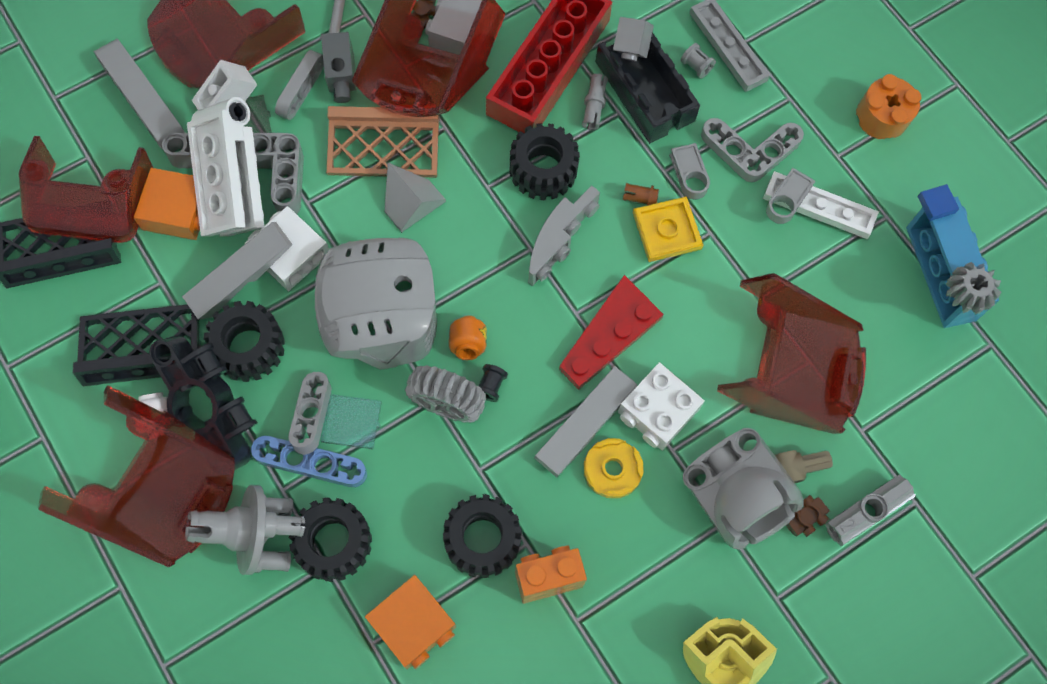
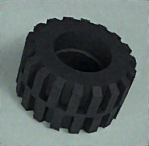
[509,123,580,200]
[203,301,285,382]
[443,494,522,578]
[289,497,372,582]

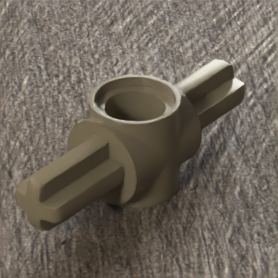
[775,450,833,483]

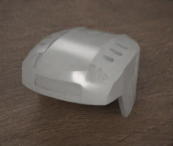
[315,237,437,370]

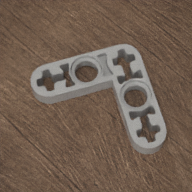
[701,118,804,182]

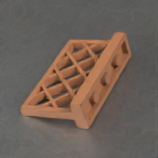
[326,106,440,178]

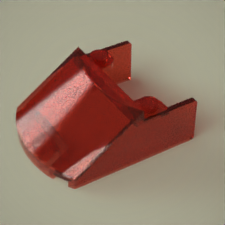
[147,0,305,89]
[352,0,505,117]
[717,273,866,434]
[38,385,235,567]

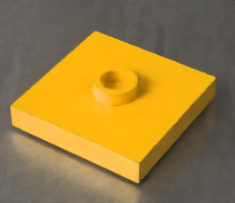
[633,196,704,262]

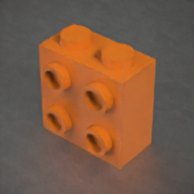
[133,168,200,240]
[515,545,587,604]
[364,575,456,669]

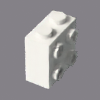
[245,206,329,292]
[618,362,705,451]

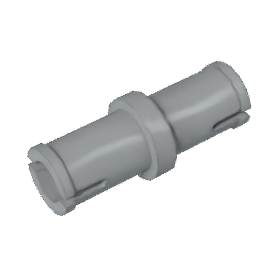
[582,74,608,130]

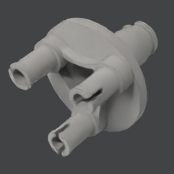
[185,485,305,575]

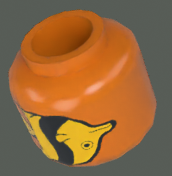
[449,316,487,361]

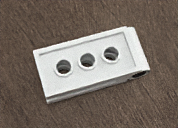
[187,97,264,237]

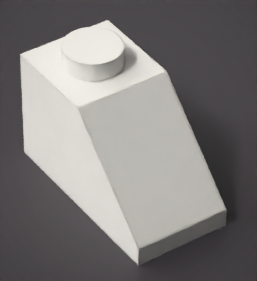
[192,60,257,110]

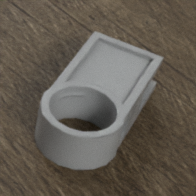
[669,143,710,200]
[766,168,815,224]

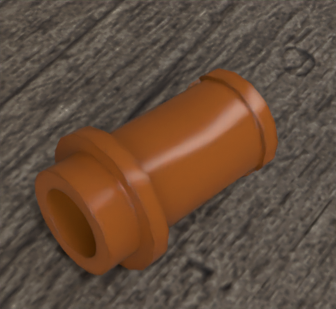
[623,183,659,206]

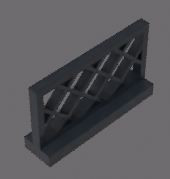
[0,199,121,289]
[73,304,199,386]

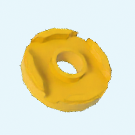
[584,438,643,498]

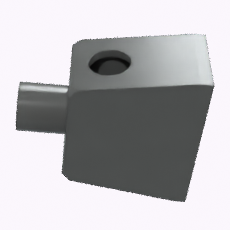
[321,32,356,103]

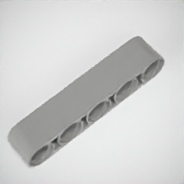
[93,38,185,150]

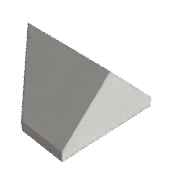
[384,163,446,233]

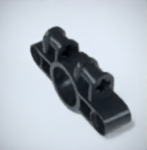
[149,335,258,474]

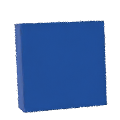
[917,184,959,221]

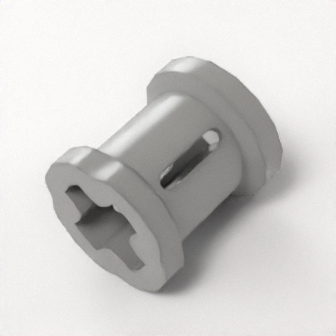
[681,43,716,79]

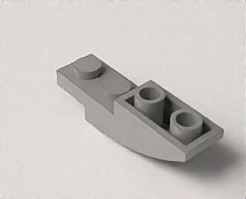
[528,186,600,286]

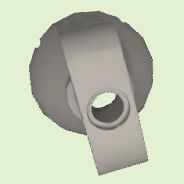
[683,428,804,550]

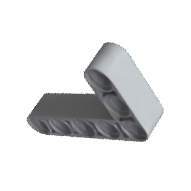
[162,133,304,214]

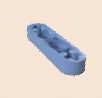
[251,436,367,487]

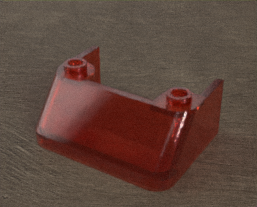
[19,136,153,243]

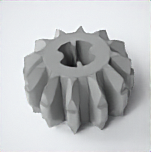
[946,262,1001,315]

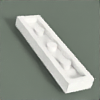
[763,171,879,239]

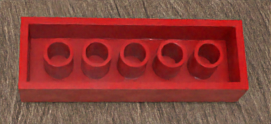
[486,0,613,133]

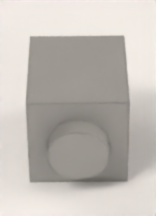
[613,17,654,61]

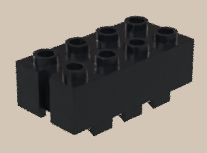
[595,32,700,144]

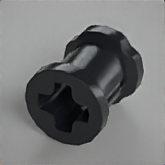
[479,364,508,402]

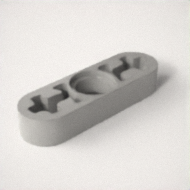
[275,50,324,120]
[289,372,332,455]

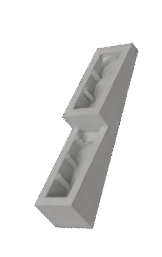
[182,222,293,320]
[534,366,638,478]

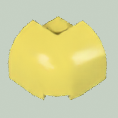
[683,617,777,684]

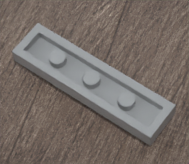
[689,0,770,92]

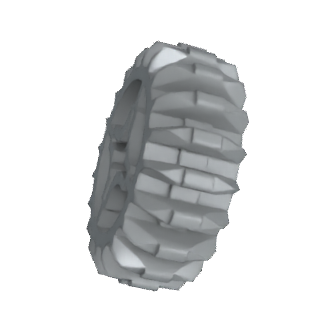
[405,365,486,423]

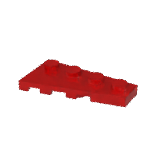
[559,275,664,390]

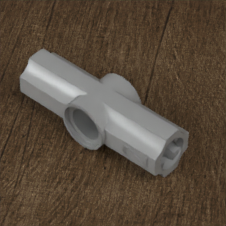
[825,474,916,546]

